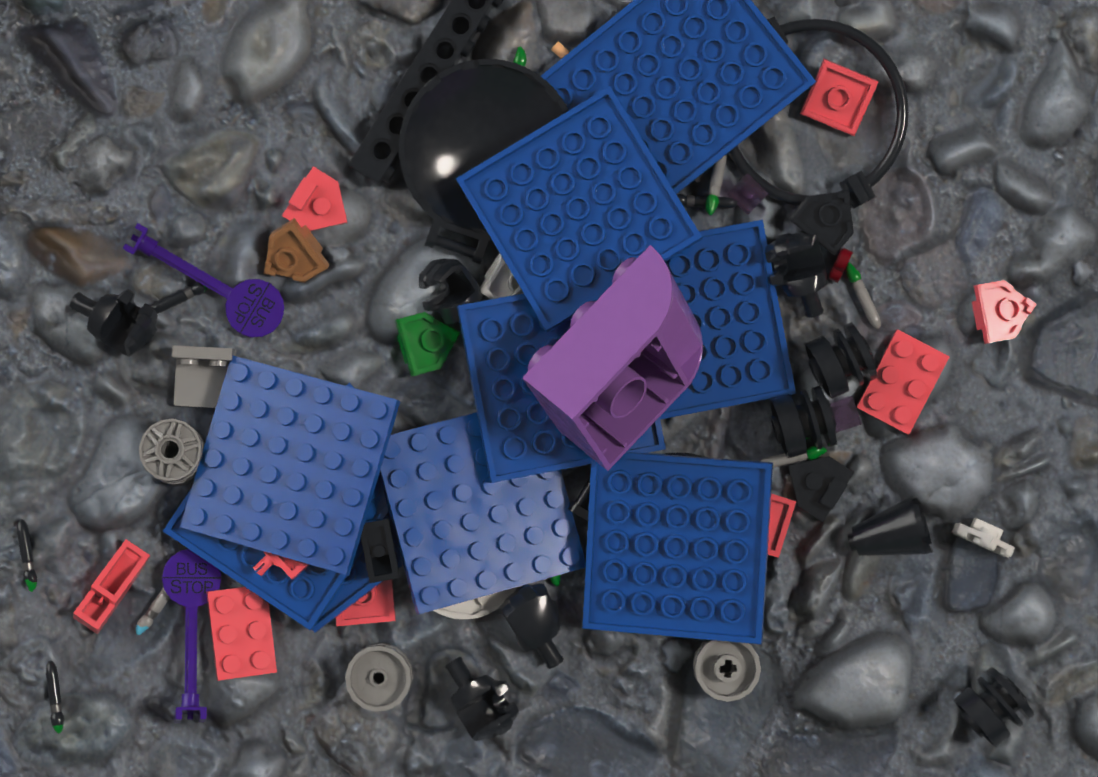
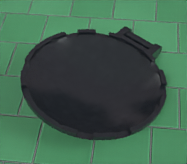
[399,59,569,264]

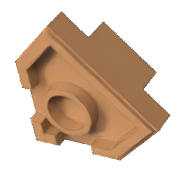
[264,218,329,283]

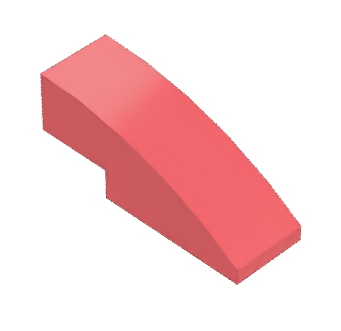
[73,539,150,634]

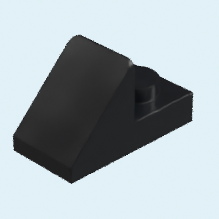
[361,517,400,583]

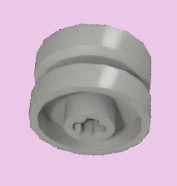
[693,640,761,702]
[345,643,413,712]

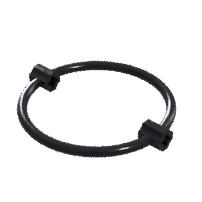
[728,16,909,209]

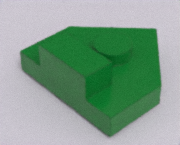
[395,312,461,377]

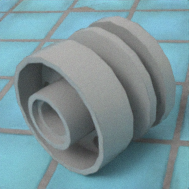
[139,419,205,486]

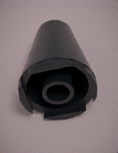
[847,495,933,556]

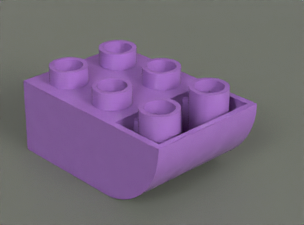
[523,245,703,471]

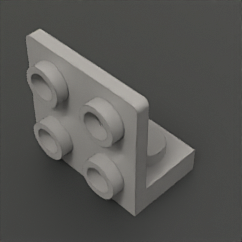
[172,345,237,408]

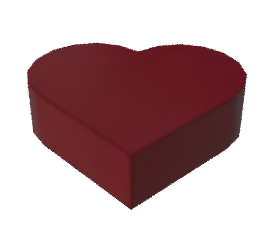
[828,248,853,283]

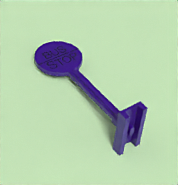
[122,223,284,337]
[162,549,222,723]

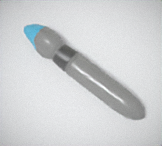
[136,588,170,635]

